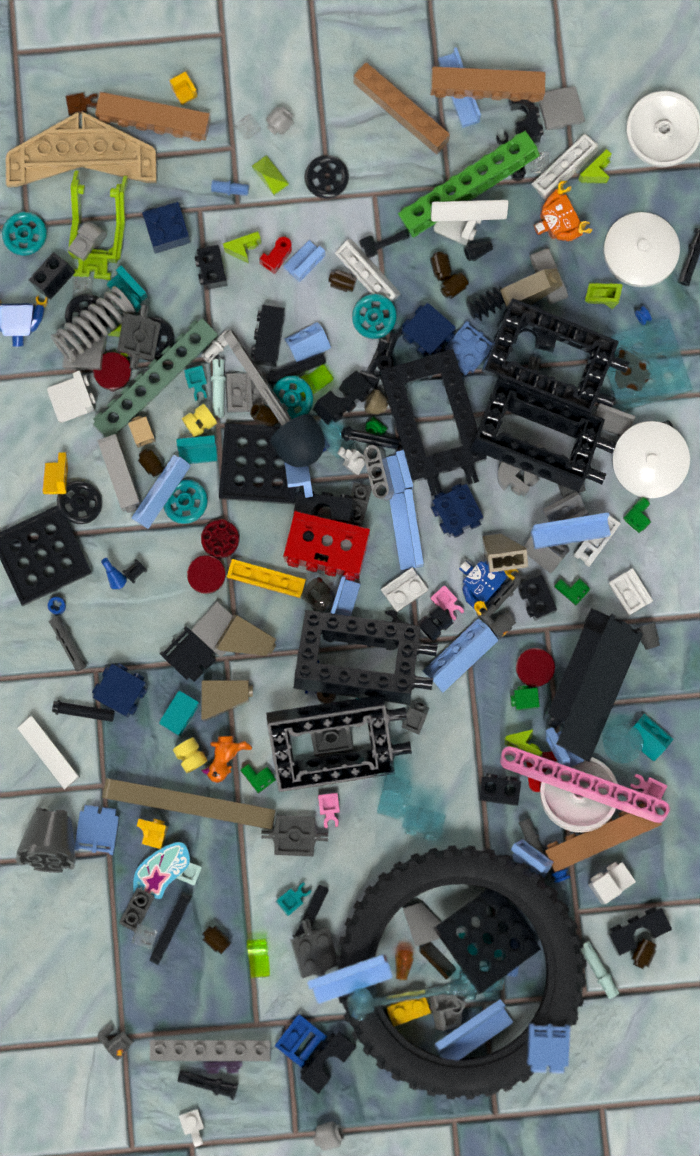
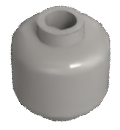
[266,106,294,135]
[313,1121,344,1151]

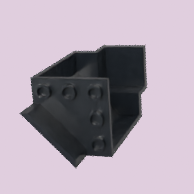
[543,608,643,762]

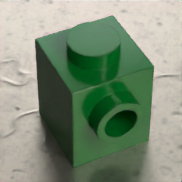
[510,685,540,711]

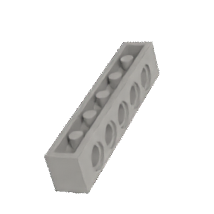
[150,1040,271,1061]

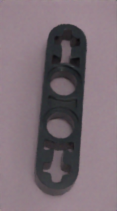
[149,891,192,965]

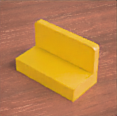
[43,452,68,494]

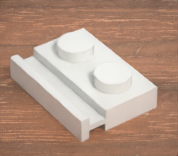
[381,568,428,612]
[608,568,653,616]

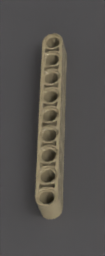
[102,778,276,830]

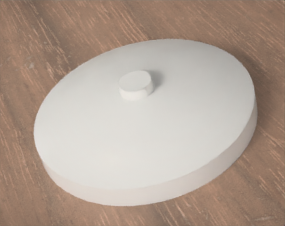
[626,91,700,167]
[604,212,680,287]
[612,421,690,498]
[540,757,619,832]

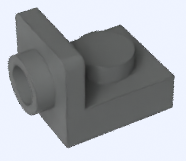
[401,701,430,735]

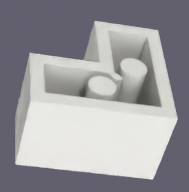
[588,862,636,904]

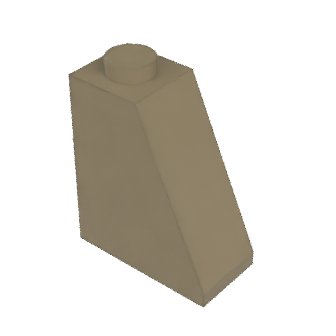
[501,268,563,307]
[482,534,528,573]
[214,614,276,656]
[201,680,253,721]

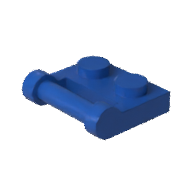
[275,1014,327,1068]

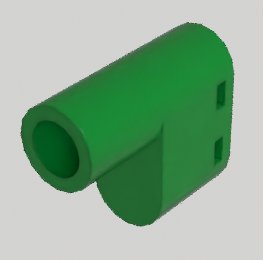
[623,497,651,533]
[554,578,591,606]
[240,764,276,794]

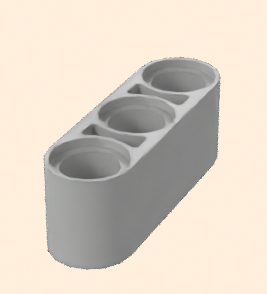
[530,248,568,305]
[363,445,394,501]

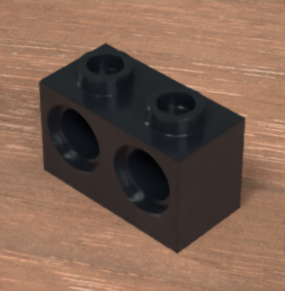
[194,245,227,290]
[29,252,75,300]
[518,575,557,621]
[478,773,521,806]

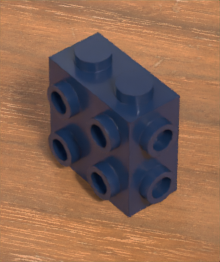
[402,302,456,357]
[430,484,484,538]
[92,663,148,718]

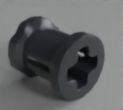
[122,559,147,584]

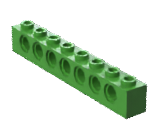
[398,131,540,238]

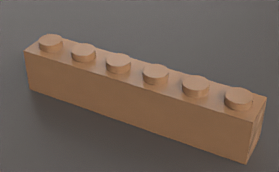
[354,62,450,155]
[430,67,545,102]
[95,92,211,142]
[544,803,663,873]

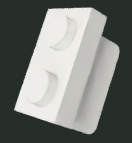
[434,220,482,246]
[47,371,96,423]

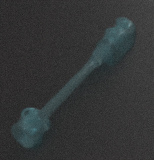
[348,965,504,1020]

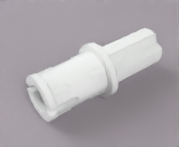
[201,330,229,363]

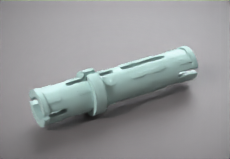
[211,359,226,418]
[581,941,620,999]

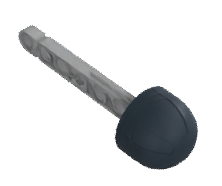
[223,330,325,467]

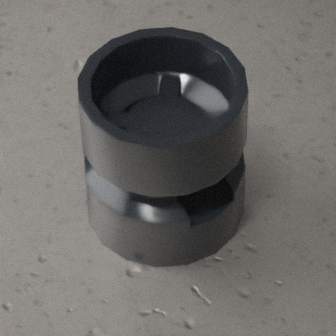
[417,605,453,641]

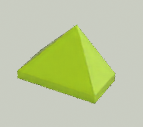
[252,155,289,195]

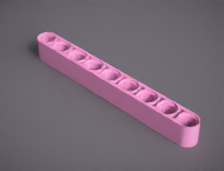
[500,747,670,823]

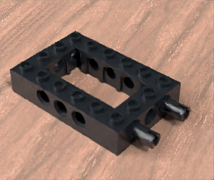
[481,298,630,413]
[379,349,487,496]
[471,377,617,492]
[293,610,438,705]
[266,694,412,792]

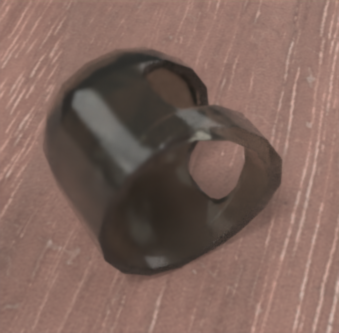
[300,577,335,612]

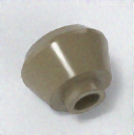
[364,390,388,415]

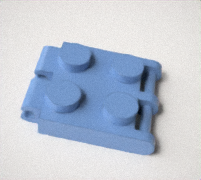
[444,321,492,376]
[75,805,119,855]
[527,1023,570,1073]

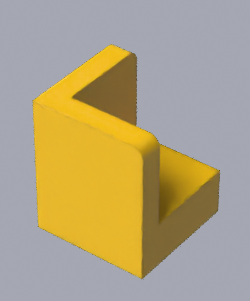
[169,71,198,105]

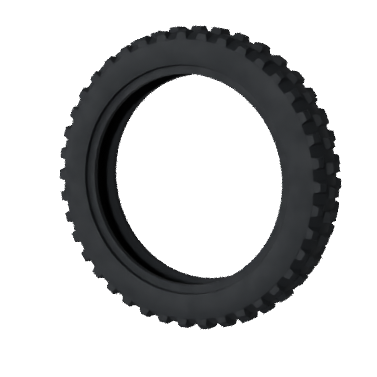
[336,845,587,1100]

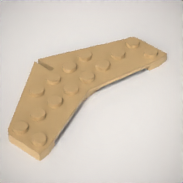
[6,112,157,187]

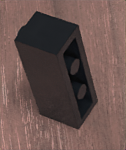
[251,305,285,367]

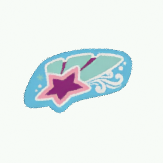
[133,842,190,899]

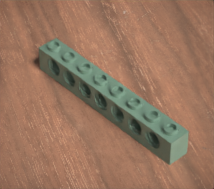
[93,319,218,438]

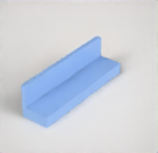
[438,47,481,128]
[132,455,190,529]
[389,489,424,570]
[531,512,611,549]
[423,618,498,692]
[307,954,393,1004]
[435,999,513,1060]

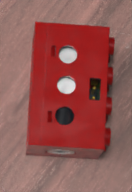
[283,511,370,581]

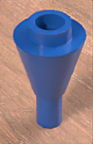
[101,558,127,589]

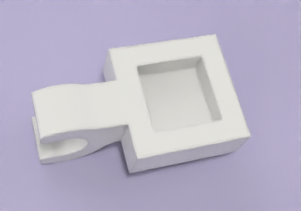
[337,447,365,475]
[179,1109,204,1147]

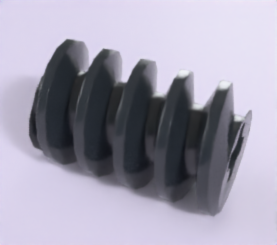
[466,286,506,321]

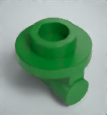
[365,416,388,435]

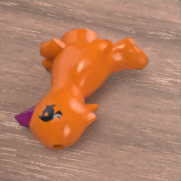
[201,736,252,783]

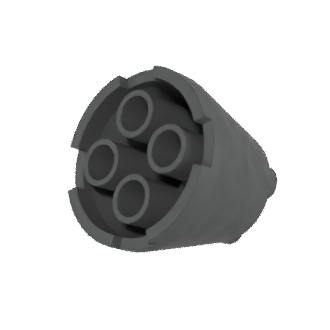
[15,808,76,873]

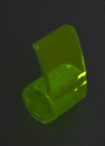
[294,364,334,399]
[246,938,270,978]

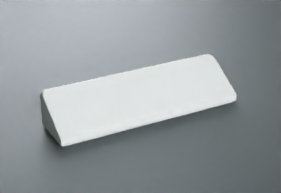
[532,134,598,201]
[431,200,508,222]
[335,239,401,303]
[18,715,80,789]

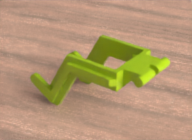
[68,170,128,280]

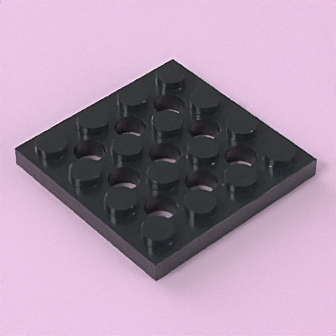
[219,423,297,505]
[0,506,92,607]
[433,888,541,995]

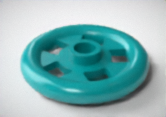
[2,212,47,256]
[352,294,397,339]
[273,376,314,419]
[163,480,208,524]

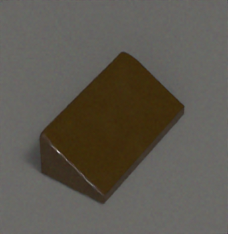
[419,942,456,980]

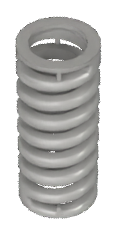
[51,286,135,363]

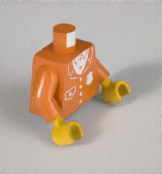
[534,181,592,241]

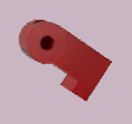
[259,237,292,275]

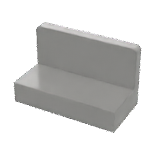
[595,403,635,436]
[524,536,570,573]

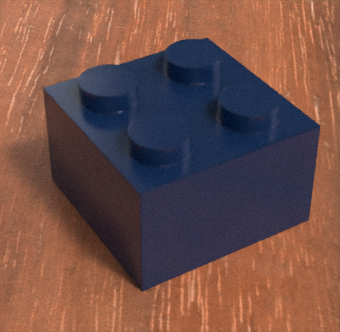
[142,202,191,254]

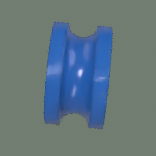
[635,306,652,326]
[48,597,66,615]
[551,868,571,883]

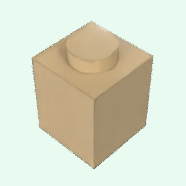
[128,416,155,448]

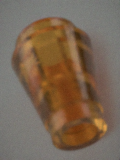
[395,950,414,980]

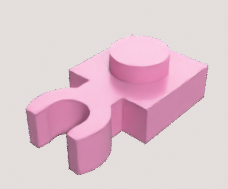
[430,585,464,621]
[630,774,667,799]
[318,793,340,828]

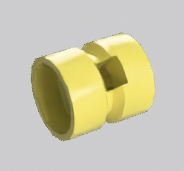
[181,403,217,437]
[173,737,208,774]

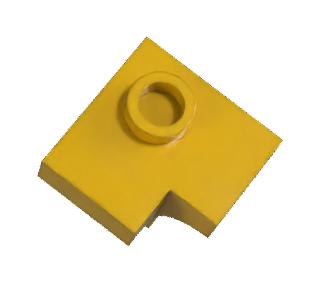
[137,819,168,849]

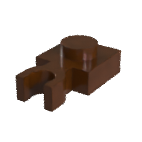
[65,93,98,116]

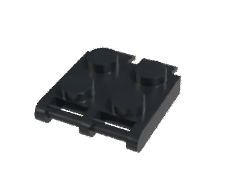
[159,626,216,682]

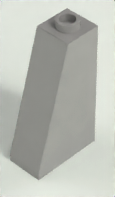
[97,434,140,513]

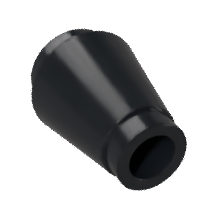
[464,240,493,261]

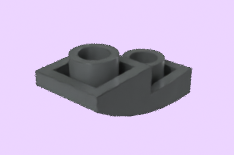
[350,482,372,527]
[119,887,155,933]

